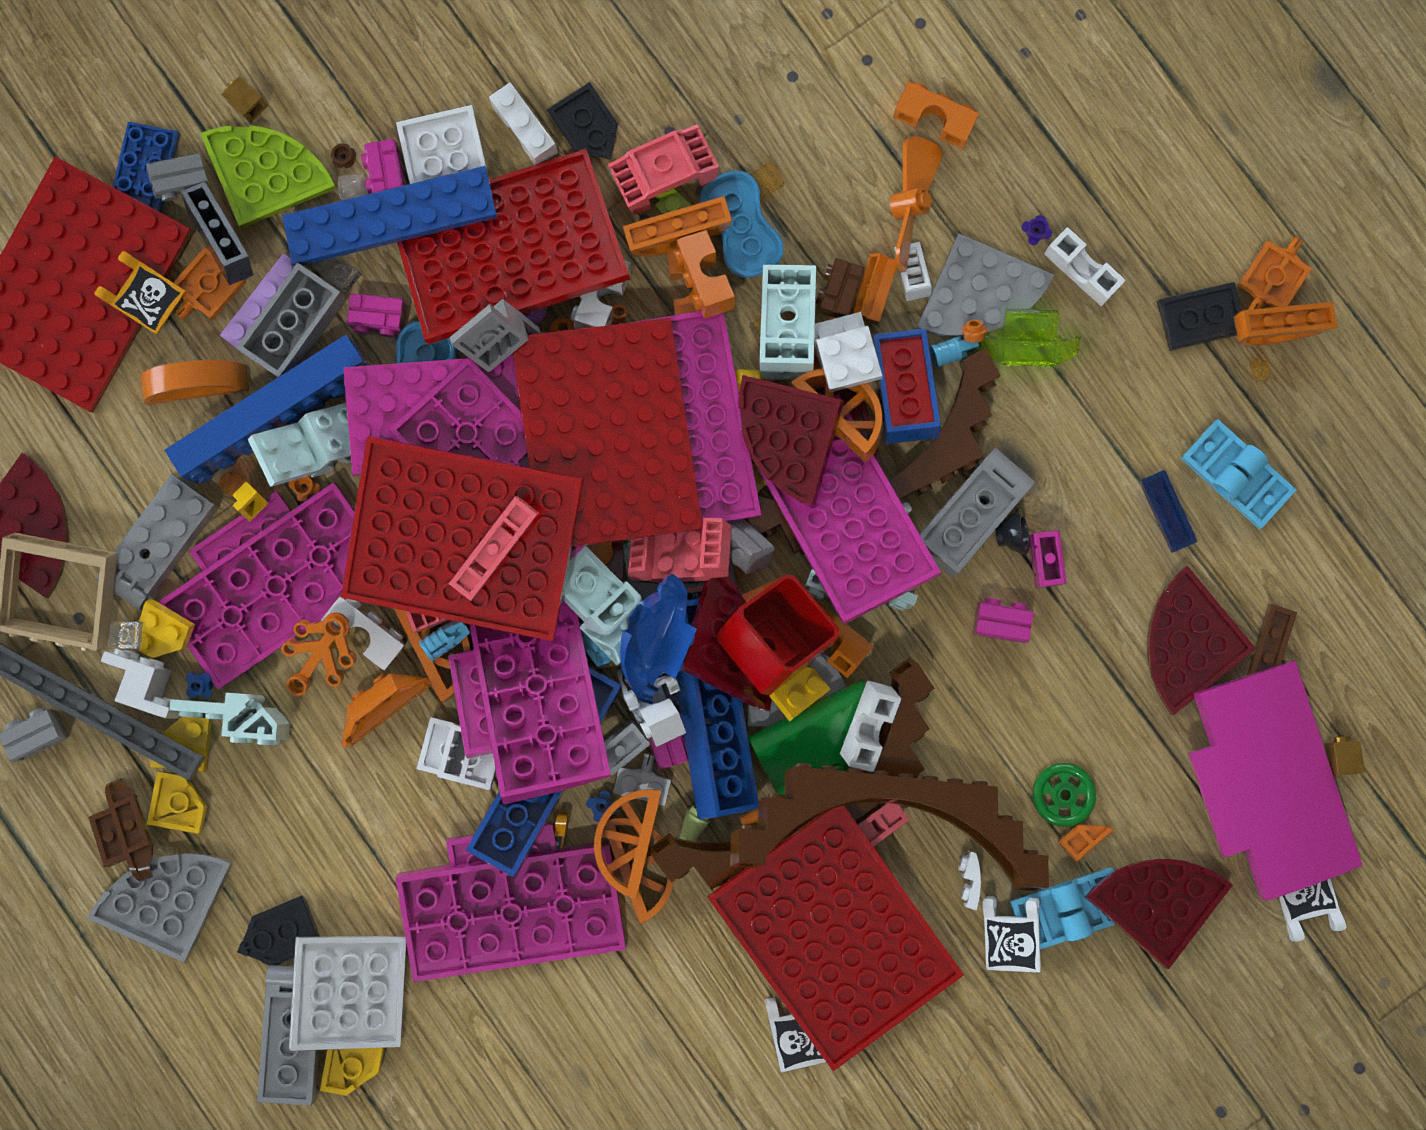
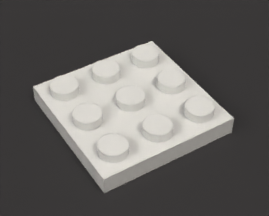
[396,105,489,184]

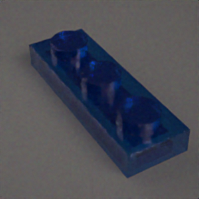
[1139,470,1198,553]

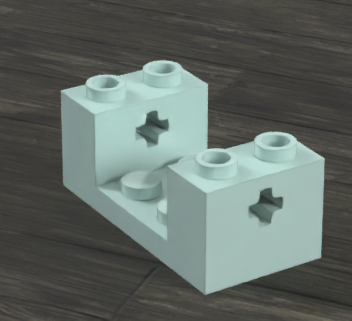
[760,265,816,380]

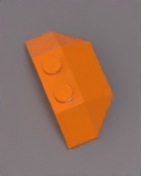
[342,673,432,748]

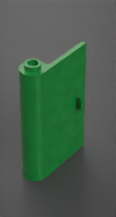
[748,679,867,795]

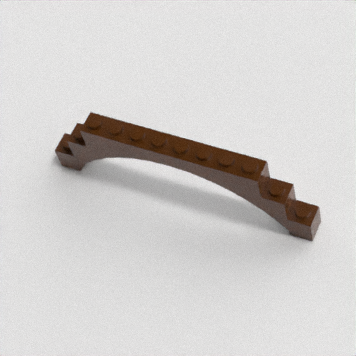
[747,348,1001,555]
[648,657,935,890]
[730,763,1049,892]

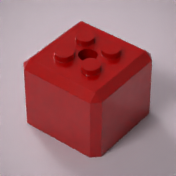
[717,574,839,695]

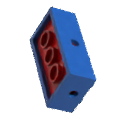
[873,329,941,444]

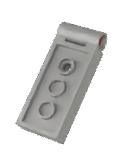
[919,447,1035,578]
[97,474,219,611]
[257,965,320,1105]

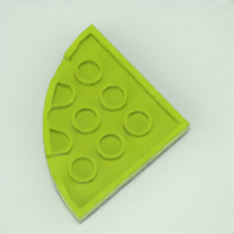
[200,125,337,229]

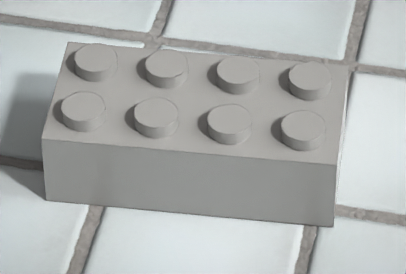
[236,262,347,378]

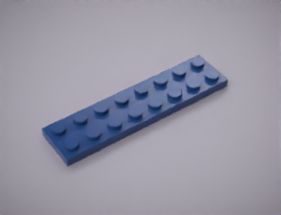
[282,166,498,266]

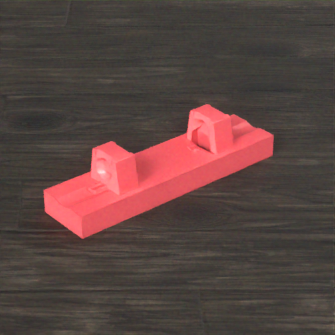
[449,496,539,601]
[857,803,909,847]

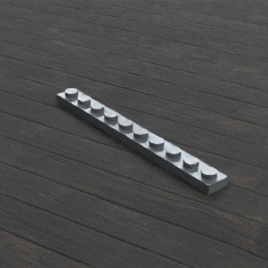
[0,643,205,781]

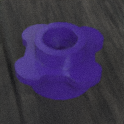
[1021,215,1052,245]

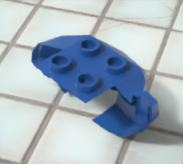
[620,573,697,705]

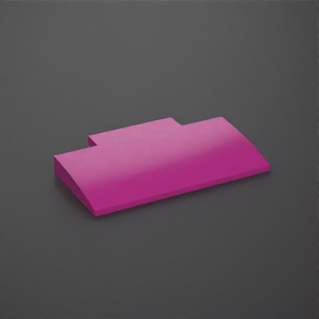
[388,357,585,561]
[158,482,355,690]
[448,600,611,804]
[1188,661,1363,901]
[396,822,626,982]

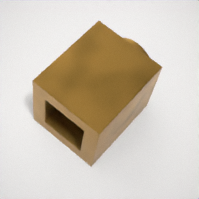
[221,76,268,124]
[1325,736,1365,776]

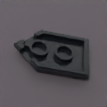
[547,82,618,160]
[237,895,320,965]

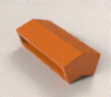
[851,253,897,325]

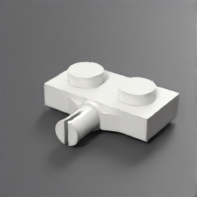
[613,753,671,806]

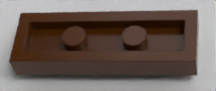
[1246,604,1297,676]

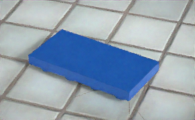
[113,122,180,213]

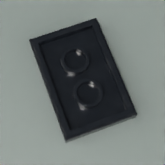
[1157,282,1242,351]

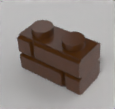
[815,258,865,318]

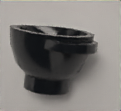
[995,508,1030,555]

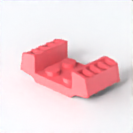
[608,124,719,215]
[628,518,732,583]

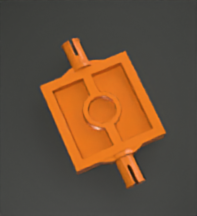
[1237,237,1312,310]
[173,247,247,321]

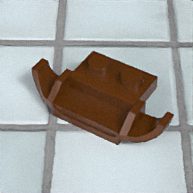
[88,778,153,882]

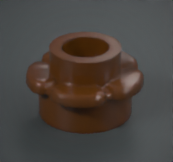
[331,144,356,169]

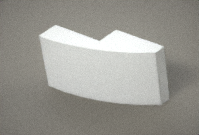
[958,850,981,910]

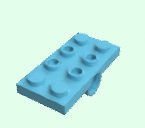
[1180,419,1297,529]
[1009,867,1115,949]

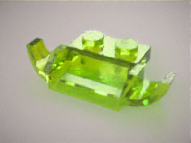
[978,309,1081,367]

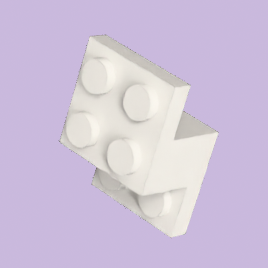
[814,312,882,392]
[101,648,181,719]
[417,717,496,790]

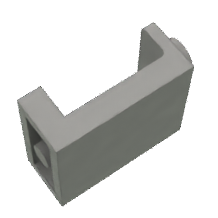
[604,720,650,779]

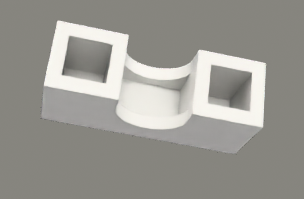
[489,82,558,165]
[1044,227,1126,306]
[571,260,631,329]
[321,596,406,670]
[840,680,901,772]
[623,685,686,747]

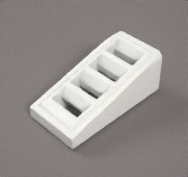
[894,242,932,301]

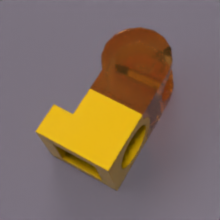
[219,471,269,522]

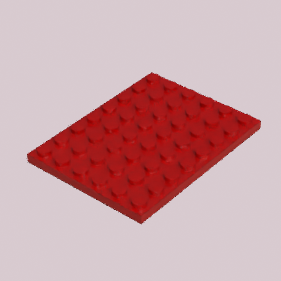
[397,149,630,345]
[0,156,193,413]
[512,318,703,548]
[341,436,584,641]
[707,805,964,1071]

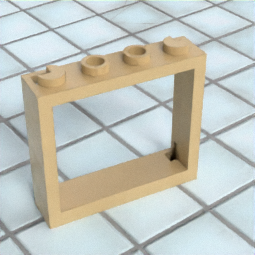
[0,533,118,652]

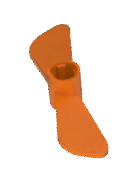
[890,136,942,273]

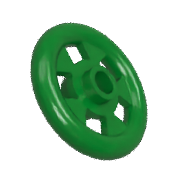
[1032,763,1096,827]

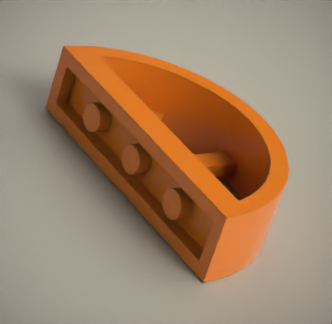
[623,196,732,257]
[1234,302,1338,346]
[141,360,249,405]
[791,368,882,463]
[394,609,474,702]
[594,789,662,899]
[605,817,674,924]

